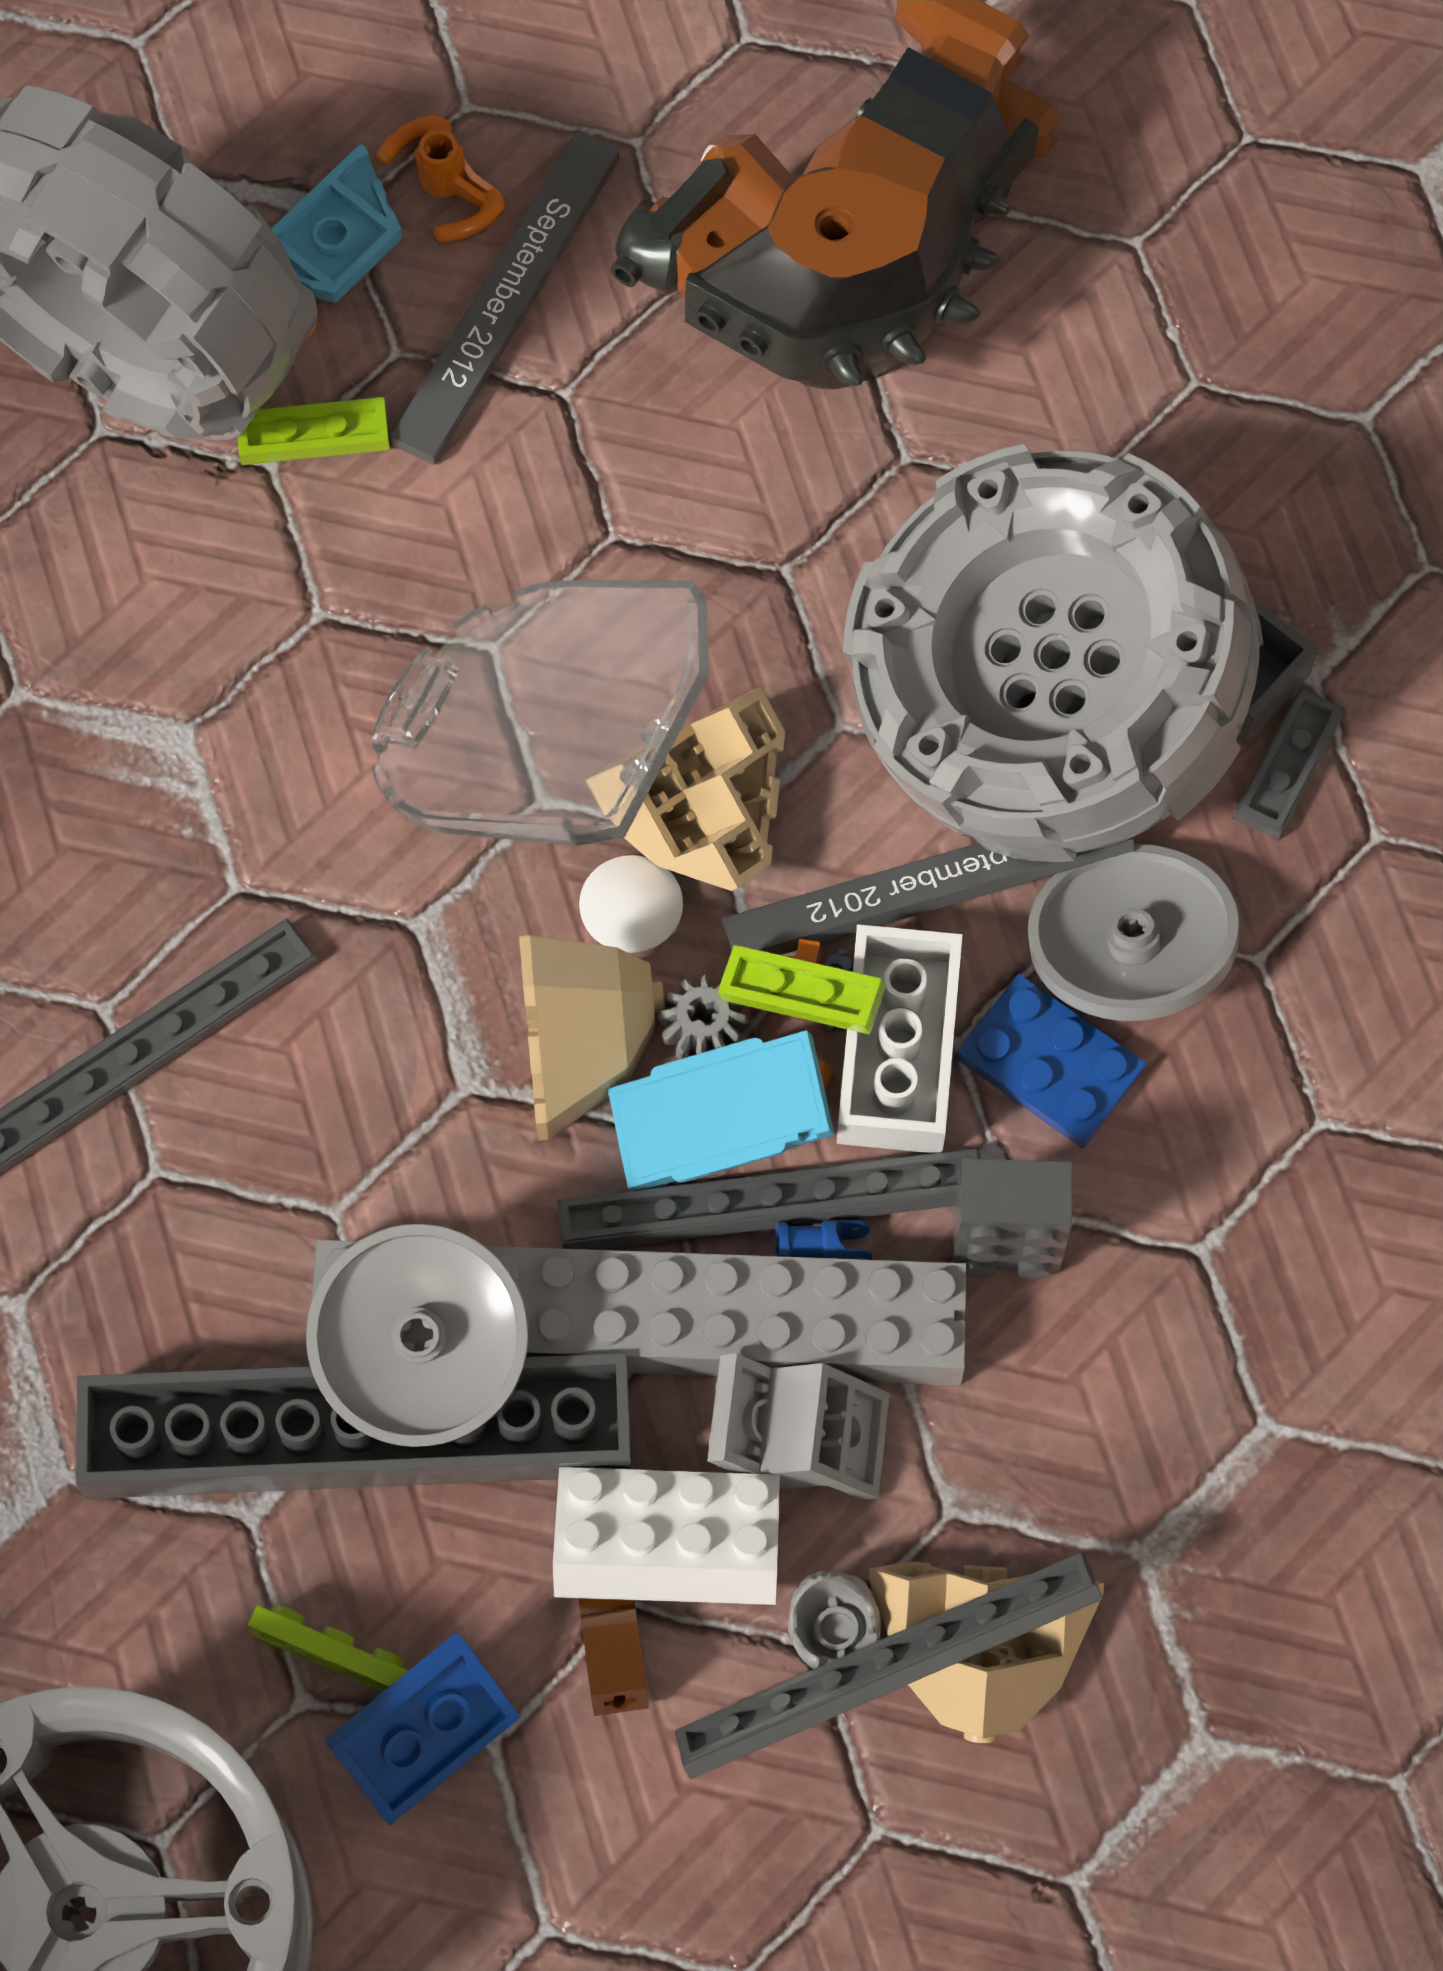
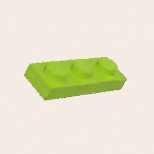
[237,397,390,465]
[717,945,886,1035]
[248,1604,408,1692]

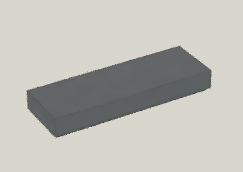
[1232,687,1346,841]

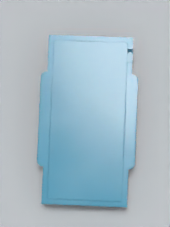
[608,1030,835,1191]

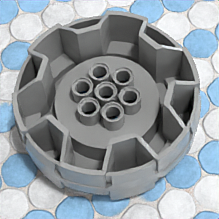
[0,85,318,440]
[843,443,1263,862]

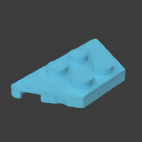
[271,144,403,303]

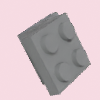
[707,1353,890,1500]

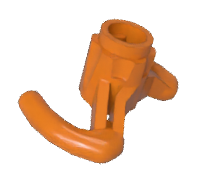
[375,114,506,242]

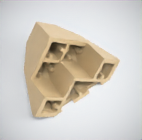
[588,686,785,891]
[519,935,665,1141]
[869,1562,1104,1743]

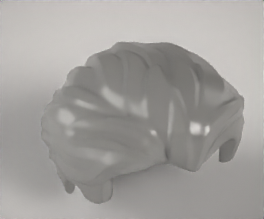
[788,1570,881,1669]

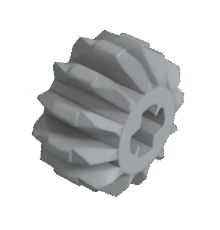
[658,974,748,1059]

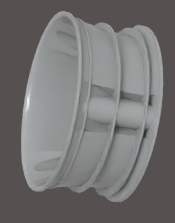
[0,1687,314,1971]

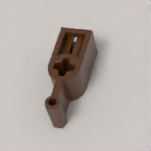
[578,1598,649,1716]

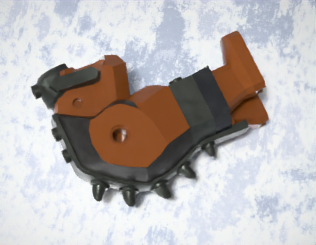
[611,0,1061,389]

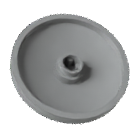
[1028,844,1239,1021]
[306,1224,529,1447]

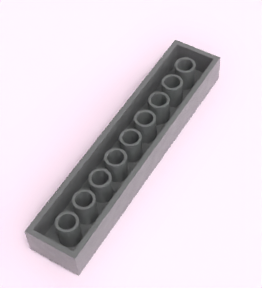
[76,1353,631,1499]

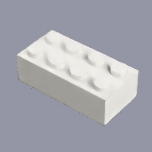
[837,924,962,1153]
[553,1467,780,1605]

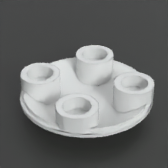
[579,855,683,953]

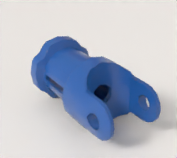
[776,1220,873,1260]

